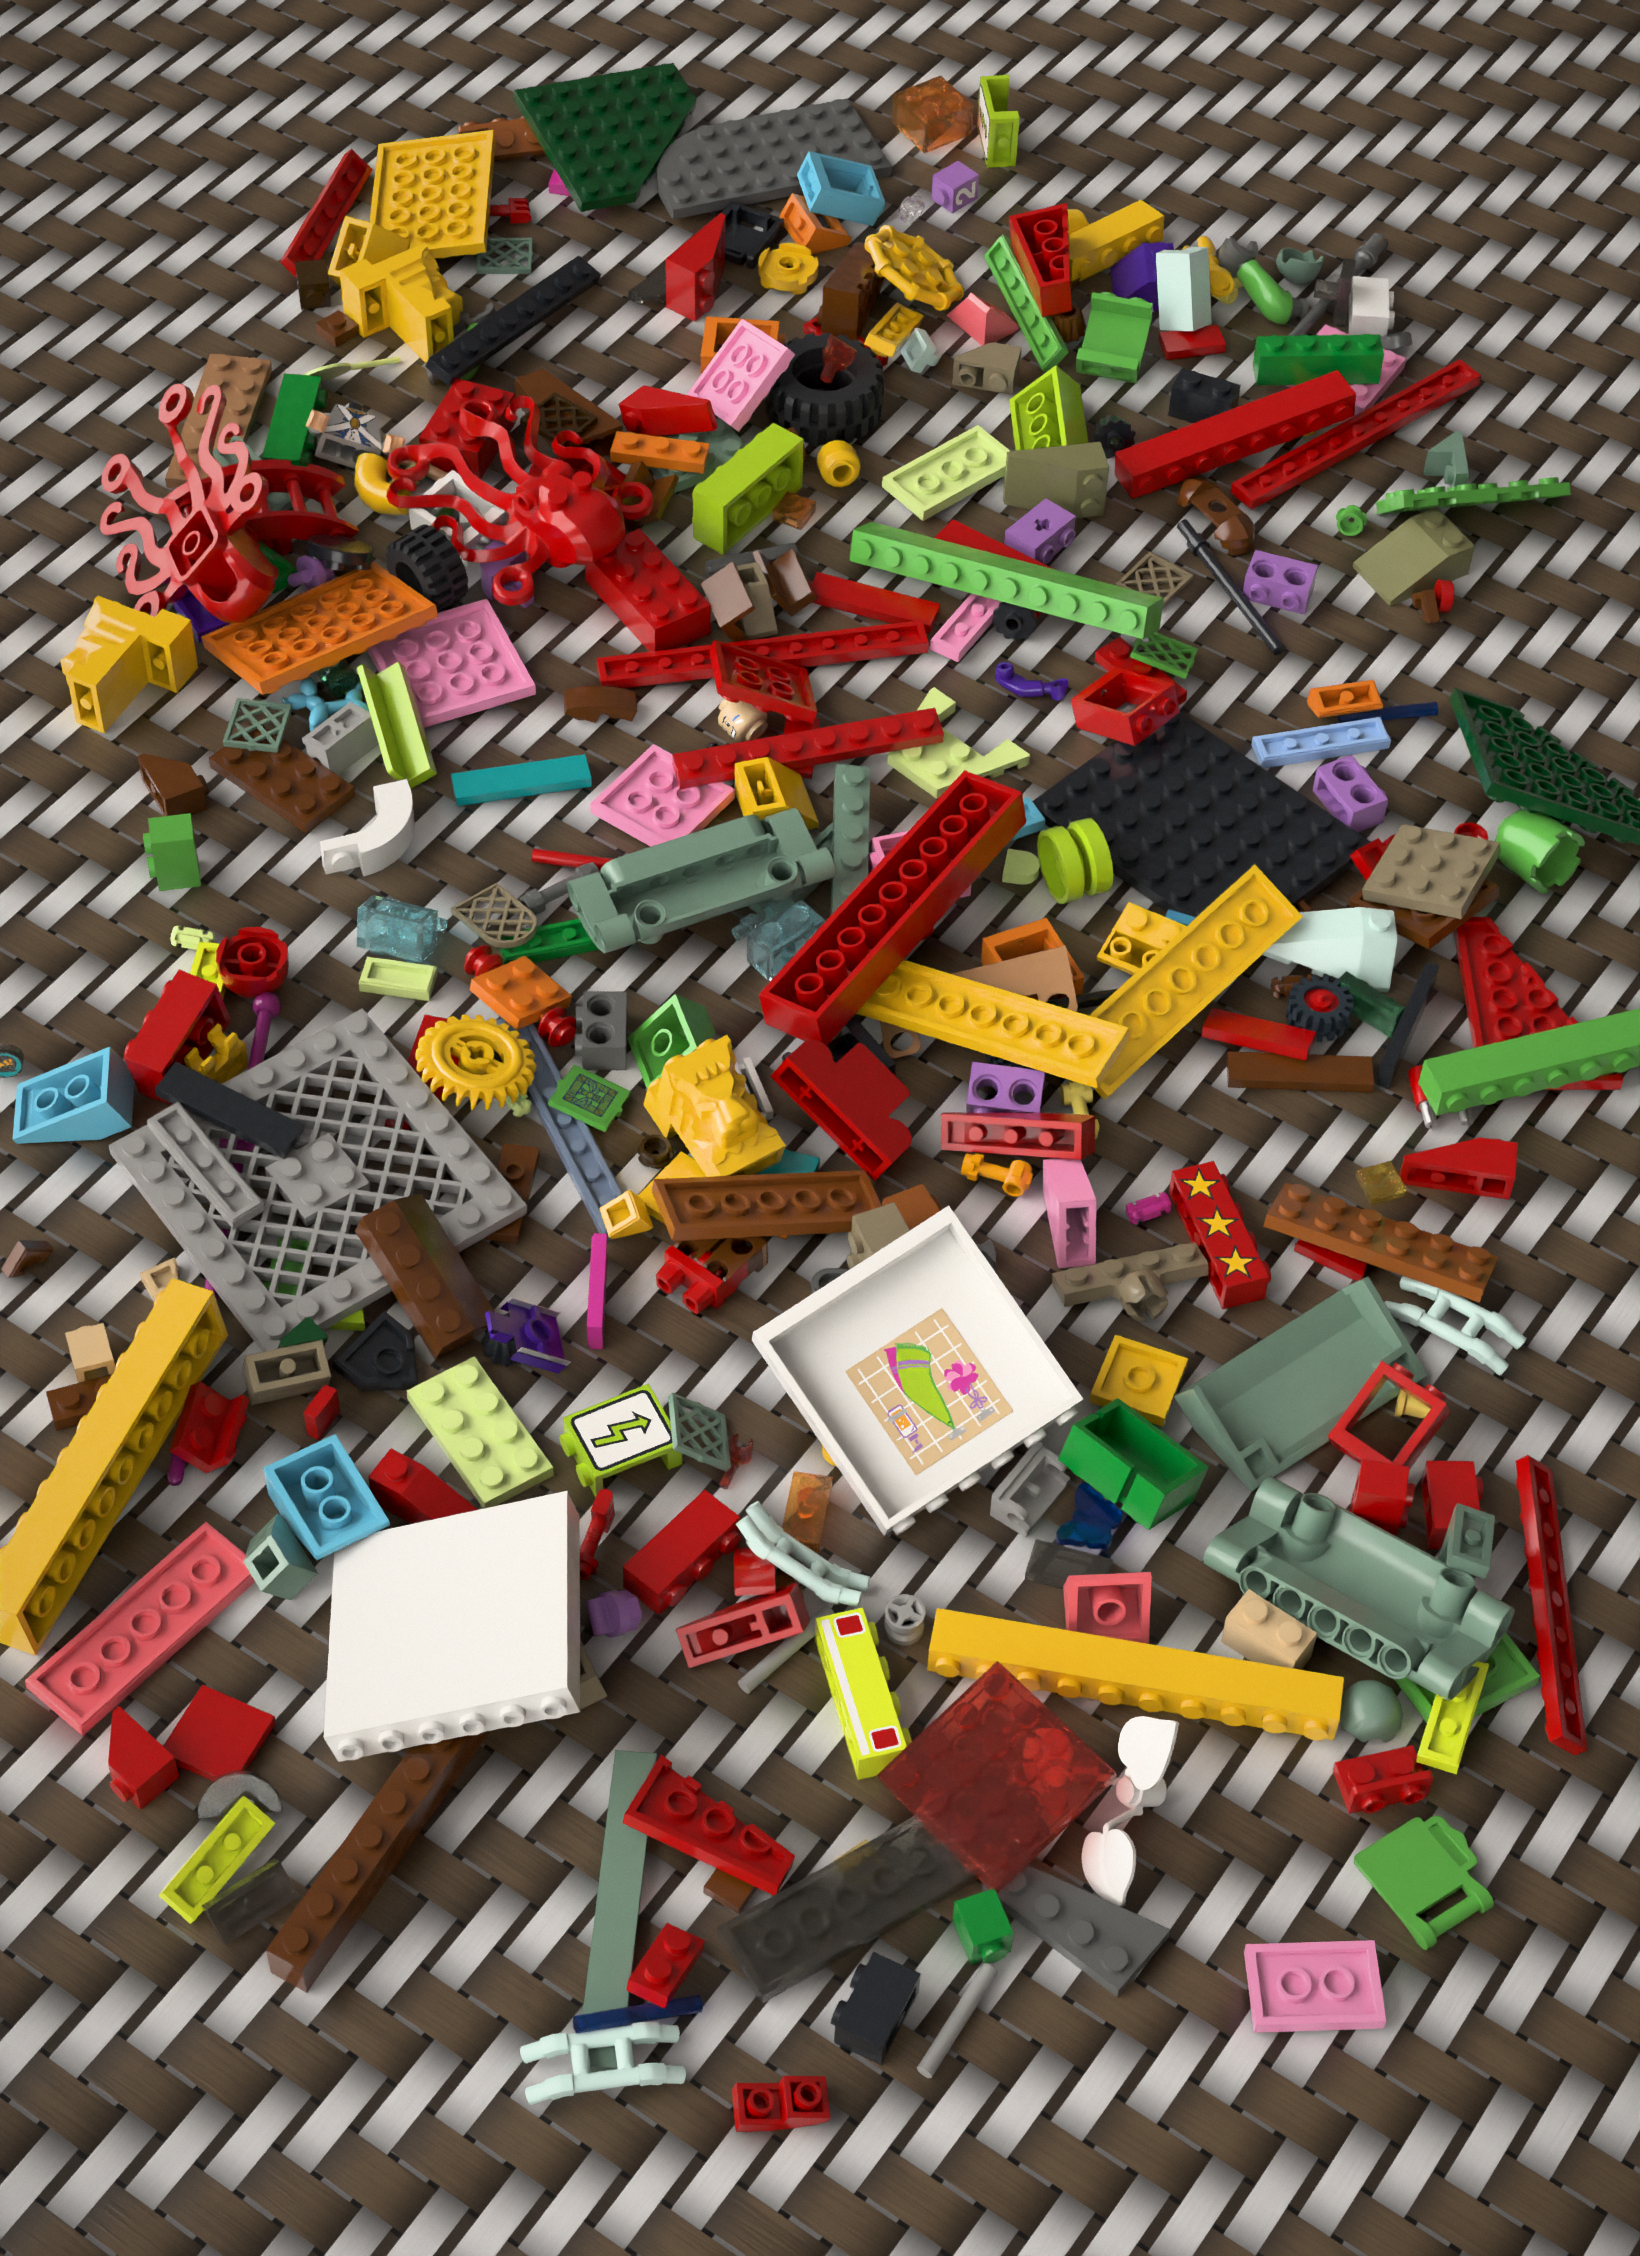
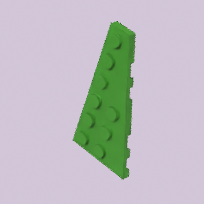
[1376,477,1571,514]

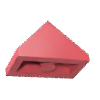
[946,293,1020,346]

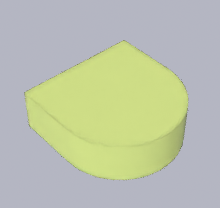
[1002,849,1040,885]

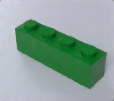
[1253,334,1384,386]
[262,373,328,467]

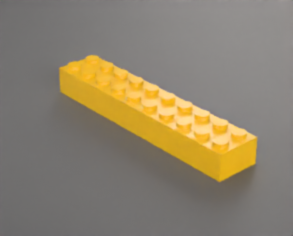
[0,1278,228,1656]

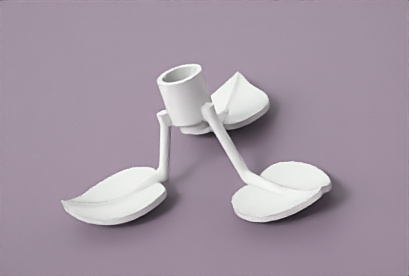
[1023,1716,1179,1906]

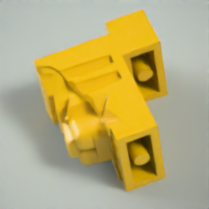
[339,243,463,362]
[60,596,198,733]
[644,1035,786,1177]

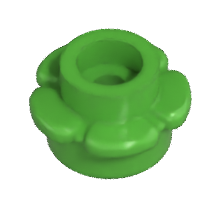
[1336,505,1367,536]

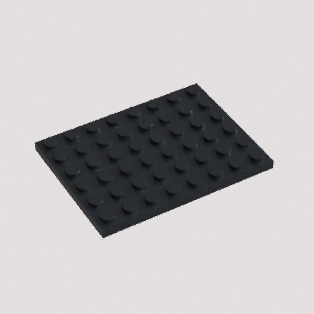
[1032,712,1371,917]

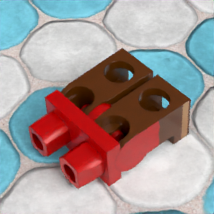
[656,1237,768,1314]

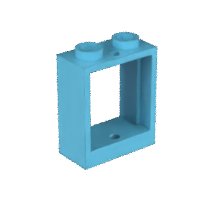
[797,151,885,226]

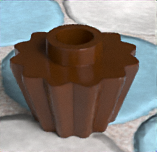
[1050,302,1086,343]

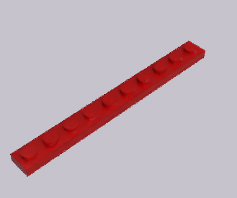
[1230,359,1481,510]
[597,620,929,688]

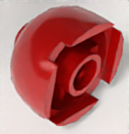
[216,927,289,999]

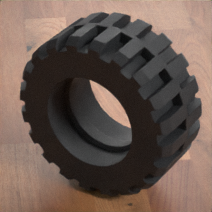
[765,333,884,447]

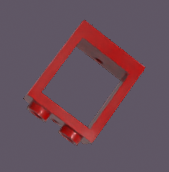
[1070,667,1180,746]
[1327,1361,1450,1470]

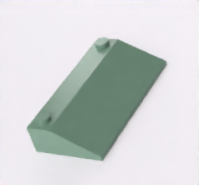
[1174,1276,1428,1491]

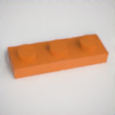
[610,431,710,474]

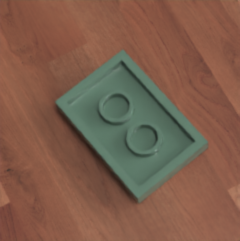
[647,418,746,494]

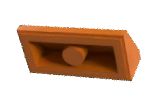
[1307,680,1383,718]

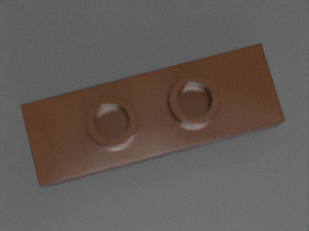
[483,1143,540,1244]

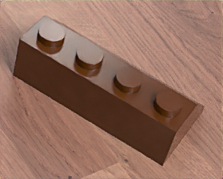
[355,1194,495,1360]

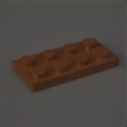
[209,726,355,834]

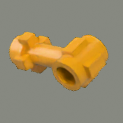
[961,1153,1033,1197]

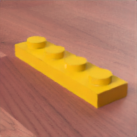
[864,303,924,358]

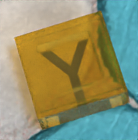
[1355,1161,1406,1206]

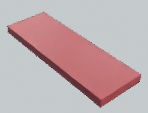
[25,1522,255,1736]

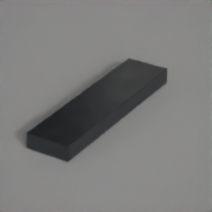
[1377,962,1439,1089]
[155,1061,304,1159]

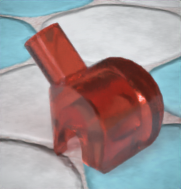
[820,333,857,383]

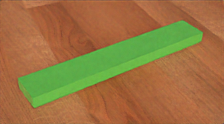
[984,234,1069,372]

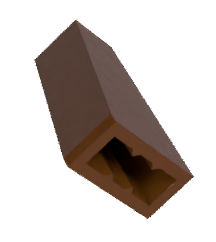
[515,369,623,457]

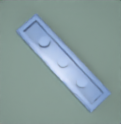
[1251,717,1391,768]

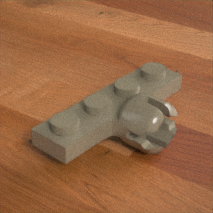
[1052,1242,1208,1322]

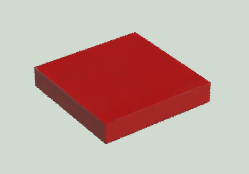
[163,1685,276,1790]

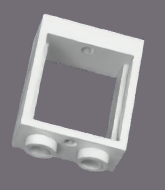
[408,470,509,567]

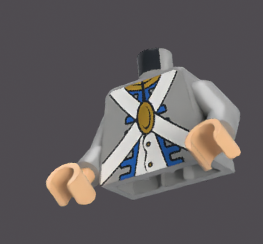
[306,402,405,468]

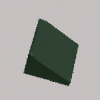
[277,1317,328,1349]

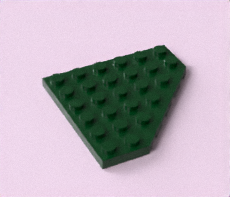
[513,63,697,212]
[1449,688,1640,845]

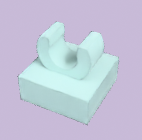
[900,328,942,373]

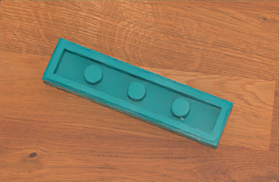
[451,754,592,806]

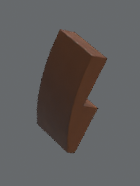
[563,686,637,723]

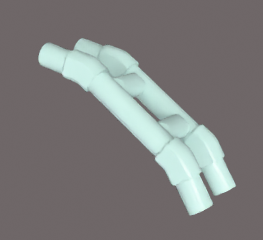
[1384,1276,1526,1376]
[736,1501,870,1607]
[520,2022,686,2105]

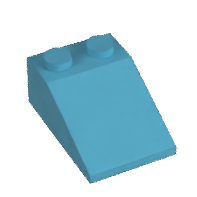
[13,1047,134,1144]
[263,1434,390,1560]

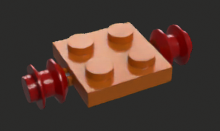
[464,945,576,1047]

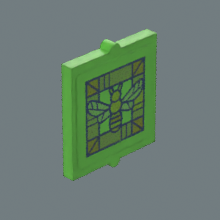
[548,1064,631,1132]

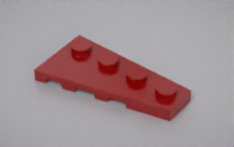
[623,1755,795,1896]

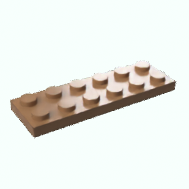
[165,353,272,488]

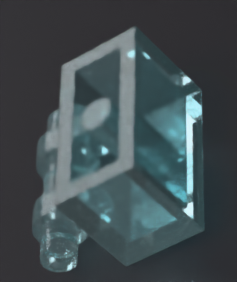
[356,895,447,963]
[731,897,825,982]

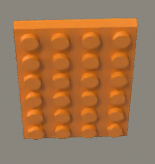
[201,561,438,695]

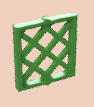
[1130,632,1198,679]

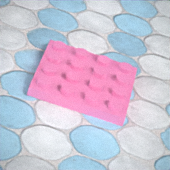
[367,599,536,728]

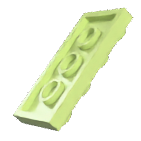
[882,425,1010,521]
[407,1356,554,1509]

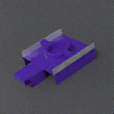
[485,1298,571,1373]

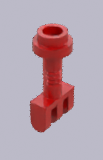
[489,198,531,223]
[580,1489,615,1580]

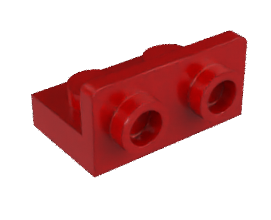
[169,1381,249,1474]
[1333,1745,1434,1814]

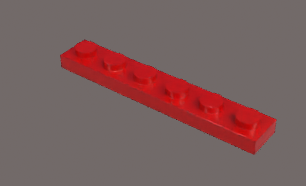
[280,149,373,278]

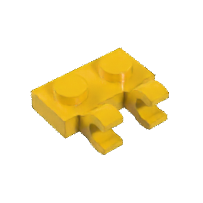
[184,1024,248,1084]

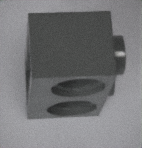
[575,991,628,1070]

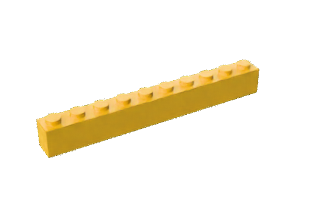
[927,1608,1344,1741]

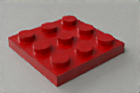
[709,640,817,724]

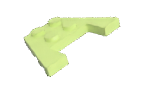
[887,687,1030,799]

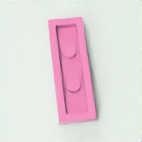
[930,593,1002,662]

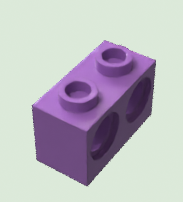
[1243,550,1318,615]
[1313,755,1388,832]
[966,1062,1045,1113]

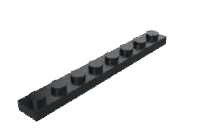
[425,255,601,386]

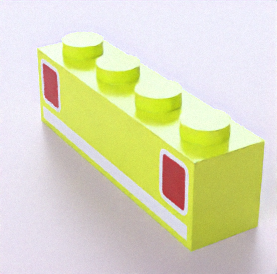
[815,1608,913,1780]

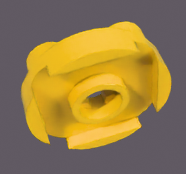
[758,243,818,294]

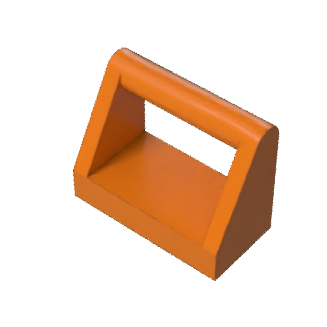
[779,193,851,255]

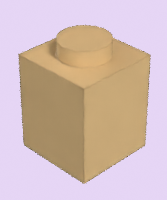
[65,1323,115,1383]

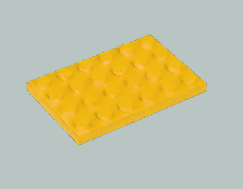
[370,130,496,259]

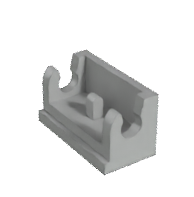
[302,702,379,775]
[990,1442,1070,1537]

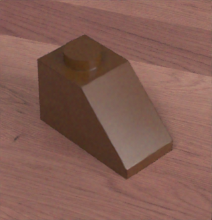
[138,754,209,816]

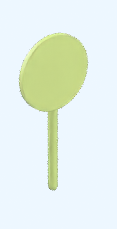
[304,357,401,381]

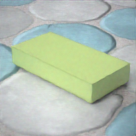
[359,956,437,1001]

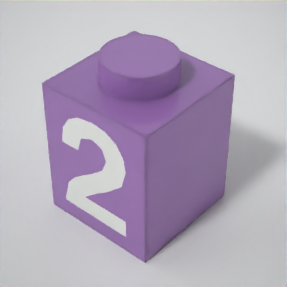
[932,161,979,213]

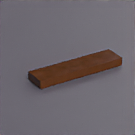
[1226,1051,1374,1093]

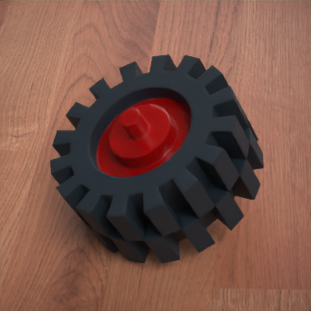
[1286,975,1354,1042]

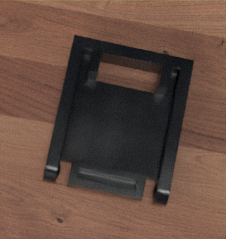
[722,201,784,269]

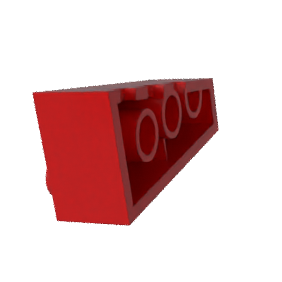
[1009,203,1072,317]

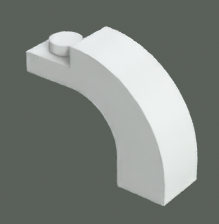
[320,779,415,877]

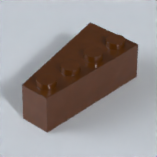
[817,242,886,341]

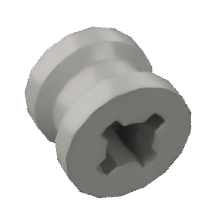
[884,1594,926,1646]

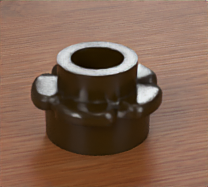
[637,1134,674,1169]

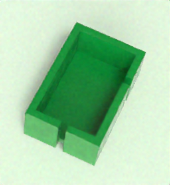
[1058,1398,1209,1530]

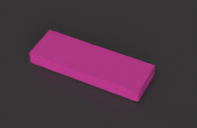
[587,1233,608,1349]

